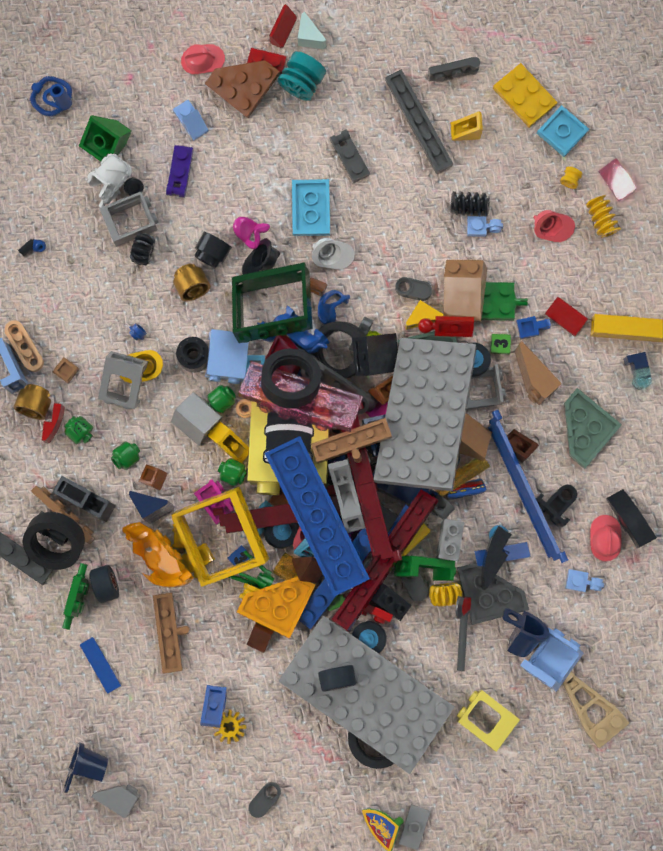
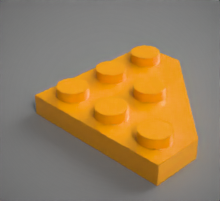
[236,576,315,639]

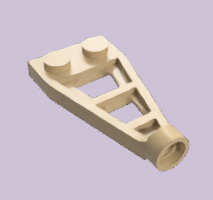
[563,671,630,749]

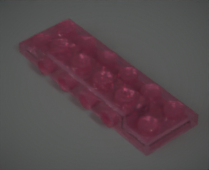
[238,361,363,432]

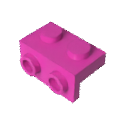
[194,479,235,525]

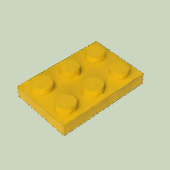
[493,63,558,128]

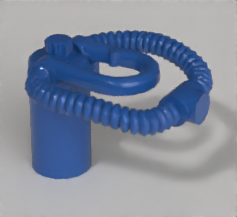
[30,76,72,117]

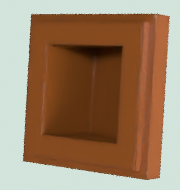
[310,277,328,297]
[139,464,167,490]

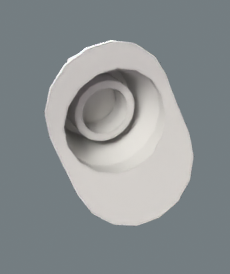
[312,238,355,269]

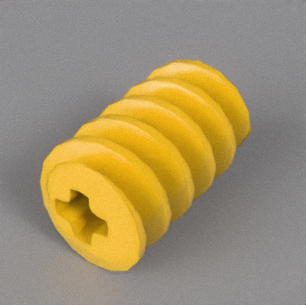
[586,195,621,238]

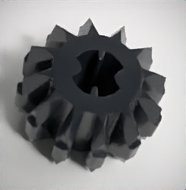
[130,232,156,266]

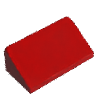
[269,4,297,48]
[545,297,588,336]

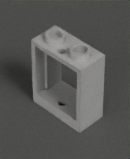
[99,192,158,247]

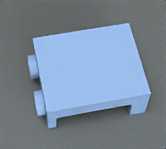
[205,329,249,384]
[0,338,28,394]
[520,628,584,692]

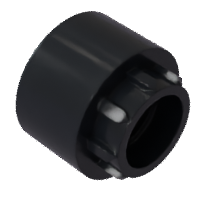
[195,231,232,268]
[176,337,209,373]

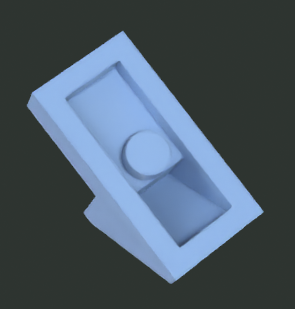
[173,100,209,141]

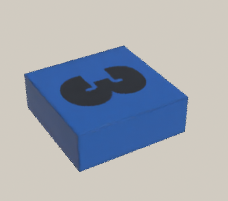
[227,545,249,565]

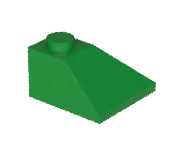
[79,115,132,162]

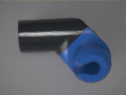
[18,239,46,257]

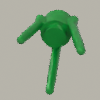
[228,550,274,589]

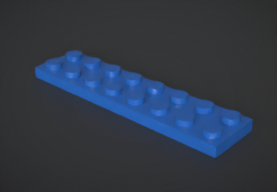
[265,436,370,597]

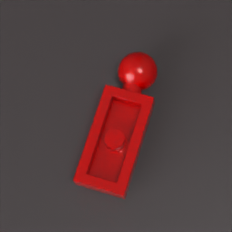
[418,316,474,337]

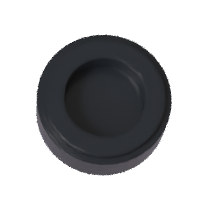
[124,177,144,196]

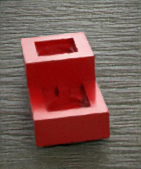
[42,403,65,443]

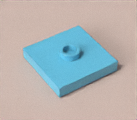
[536,105,589,157]

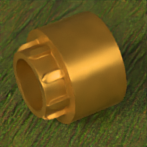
[173,264,211,301]
[13,384,51,420]

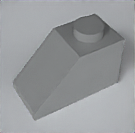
[91,784,141,818]

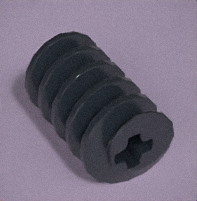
[450,191,490,217]

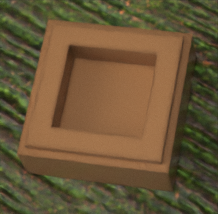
[52,357,79,384]

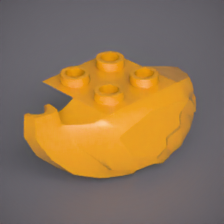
[122,522,194,587]

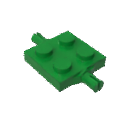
[482,282,528,321]
[62,563,90,630]

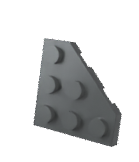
[457,563,529,625]

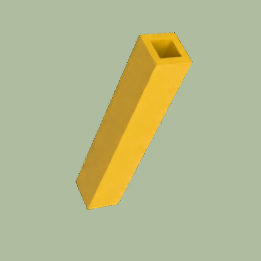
[590,314,663,342]

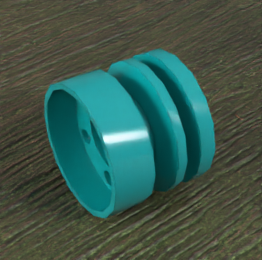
[277,51,326,101]

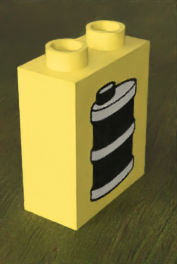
[247,388,332,495]

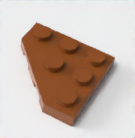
[205,60,281,118]

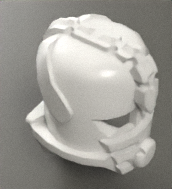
[87,154,132,208]

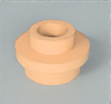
[236,399,252,418]

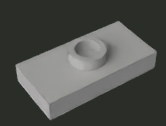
[399,804,430,850]

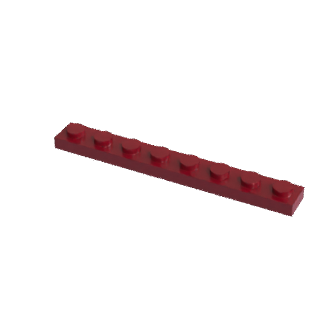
[331,489,438,632]

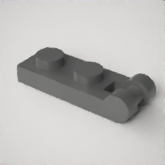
[428,57,480,82]
[329,129,370,184]

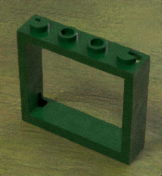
[232,262,313,343]

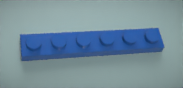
[299,528,371,630]

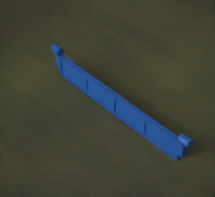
[488,410,568,563]

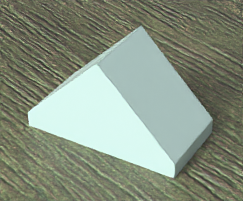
[298,12,326,50]

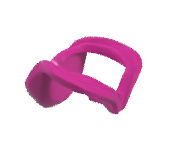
[233,217,270,249]

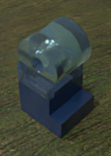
[623,352,652,390]

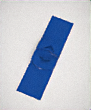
[474,542,531,566]
[80,637,121,694]

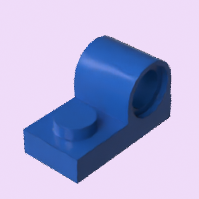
[200,685,227,728]

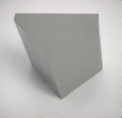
[171,392,223,446]

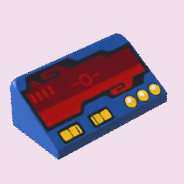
[445,479,486,500]

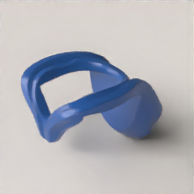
[318,290,350,325]

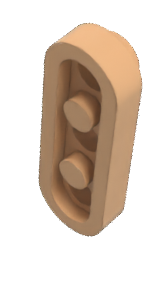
[4,320,44,372]

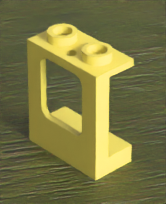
[456,690,520,752]

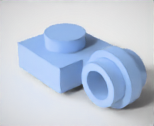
[467,216,503,237]
[565,569,604,592]

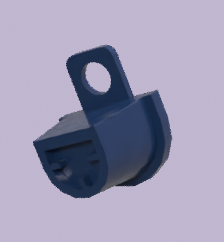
[503,608,549,657]
[63,742,108,793]

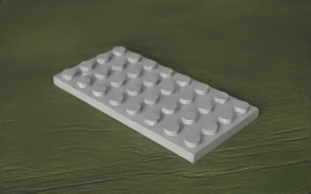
[374,338,477,491]
[279,615,455,774]

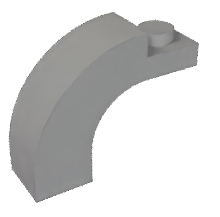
[328,459,365,533]

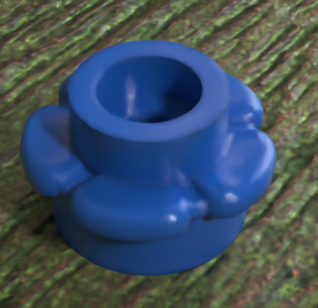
[129,323,147,340]

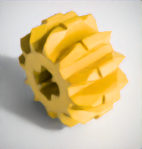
[429,582,463,606]
[213,709,247,744]

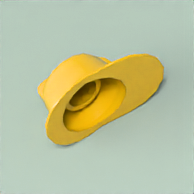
[120,350,163,383]

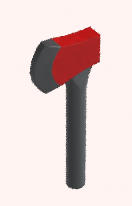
[456,596,471,671]

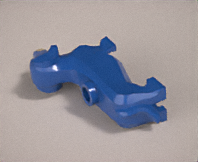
[257,305,330,353]

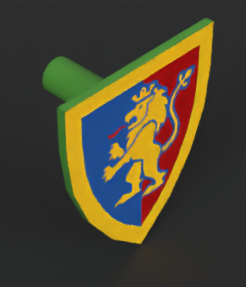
[362,808,404,851]

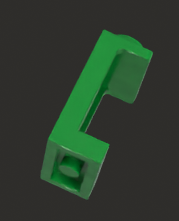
[394,556,456,581]

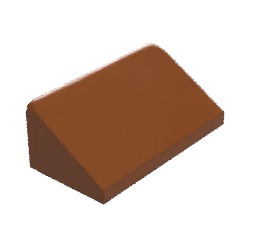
[368,373,394,405]

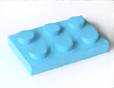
[292,179,330,236]

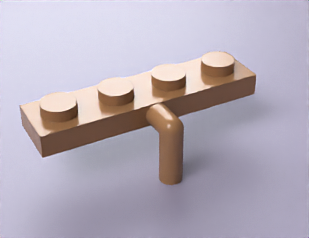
[311,418,392,463]
[31,486,95,544]
[152,592,191,674]

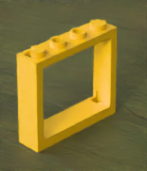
[171,487,269,587]

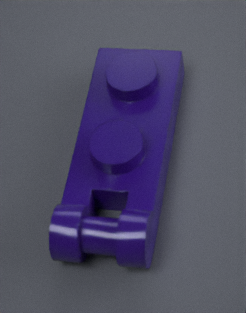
[166,145,194,198]

